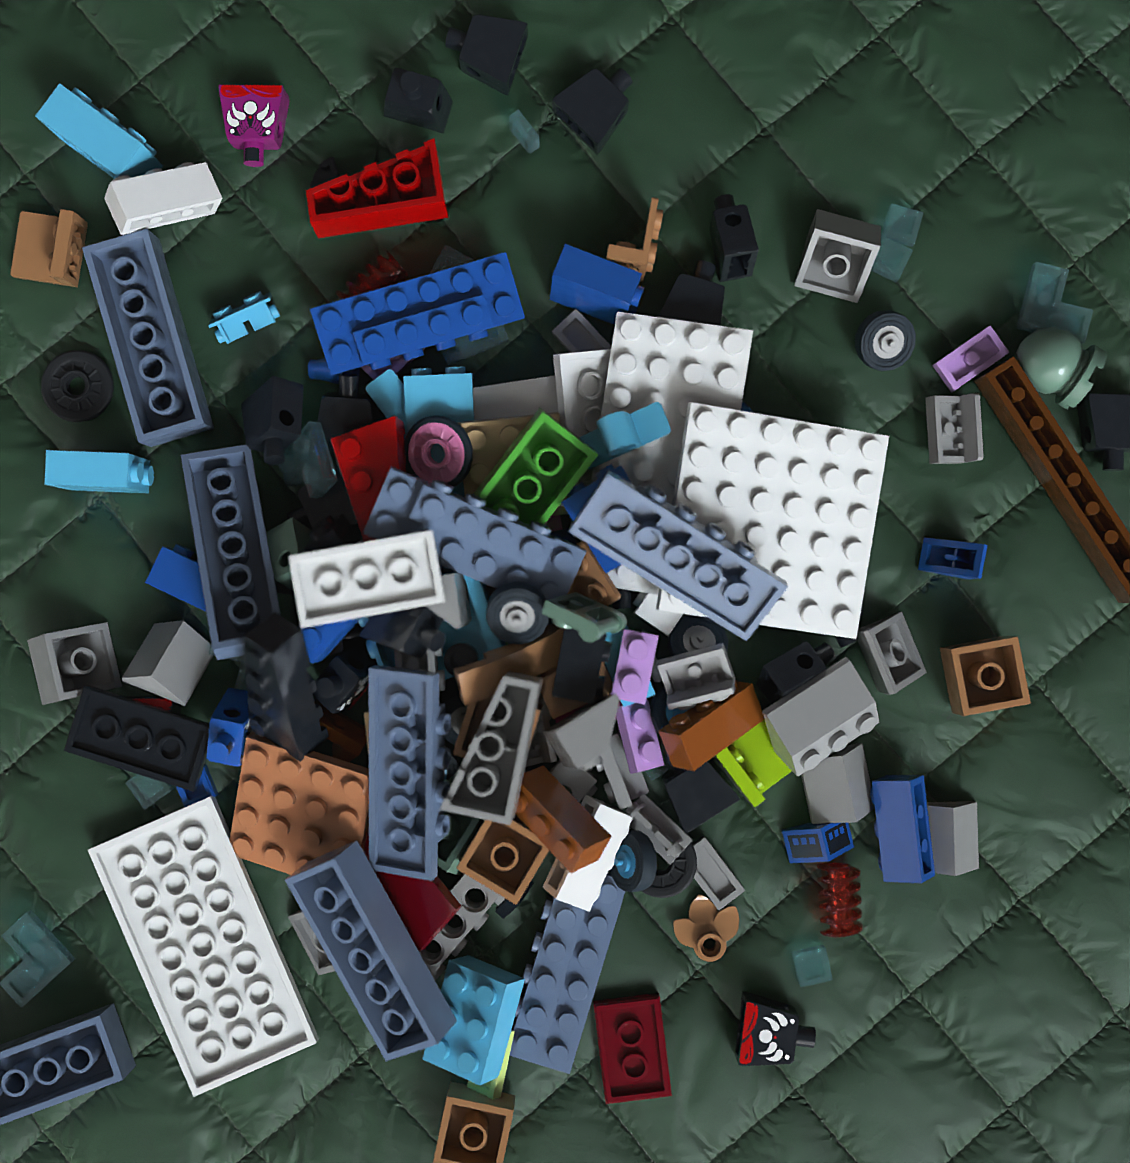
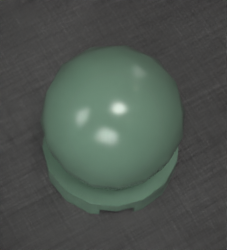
[1015,326,1107,410]

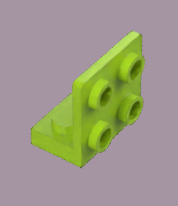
[715,710,792,807]

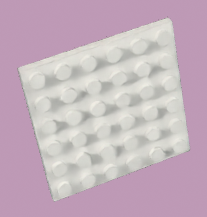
[656,402,889,639]

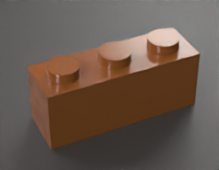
[658,680,764,771]
[516,766,612,873]

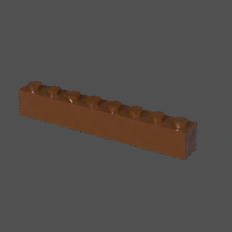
[974,357,1130,603]

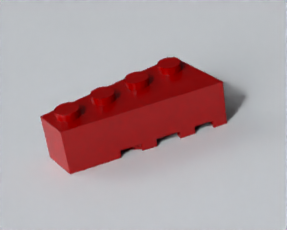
[306,138,448,238]
[331,416,407,542]

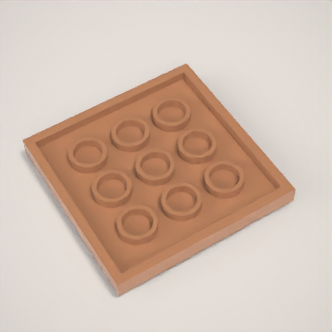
[230,732,369,875]

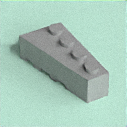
[440,671,543,825]

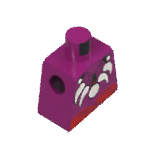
[219,85,289,167]

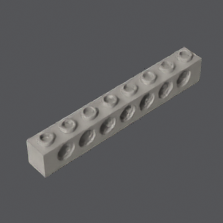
[419,759,598,981]

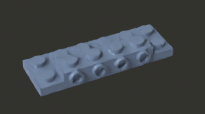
[363,466,587,600]
[569,470,788,641]
[369,665,451,881]
[510,873,625,1074]

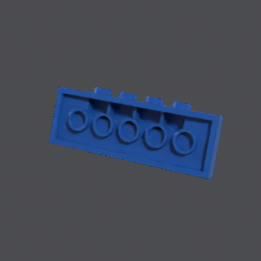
[310,252,525,375]

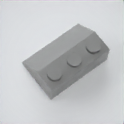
[762,657,879,777]
[543,694,620,771]

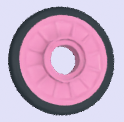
[404,415,473,488]

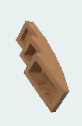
[454,624,565,706]

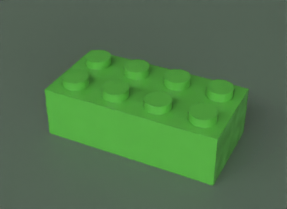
[473,407,598,525]

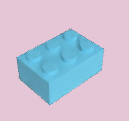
[35,83,163,179]
[423,955,525,1086]

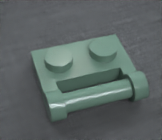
[542,592,627,642]

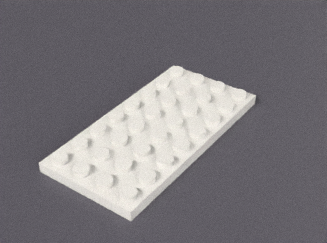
[590,312,753,595]
[88,796,319,1097]

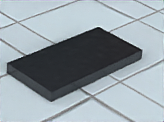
[64,685,210,792]

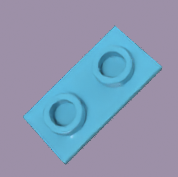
[208,291,281,344]

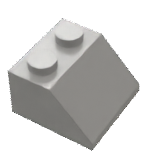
[794,209,881,303]
[27,622,122,705]

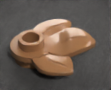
[673,894,739,962]

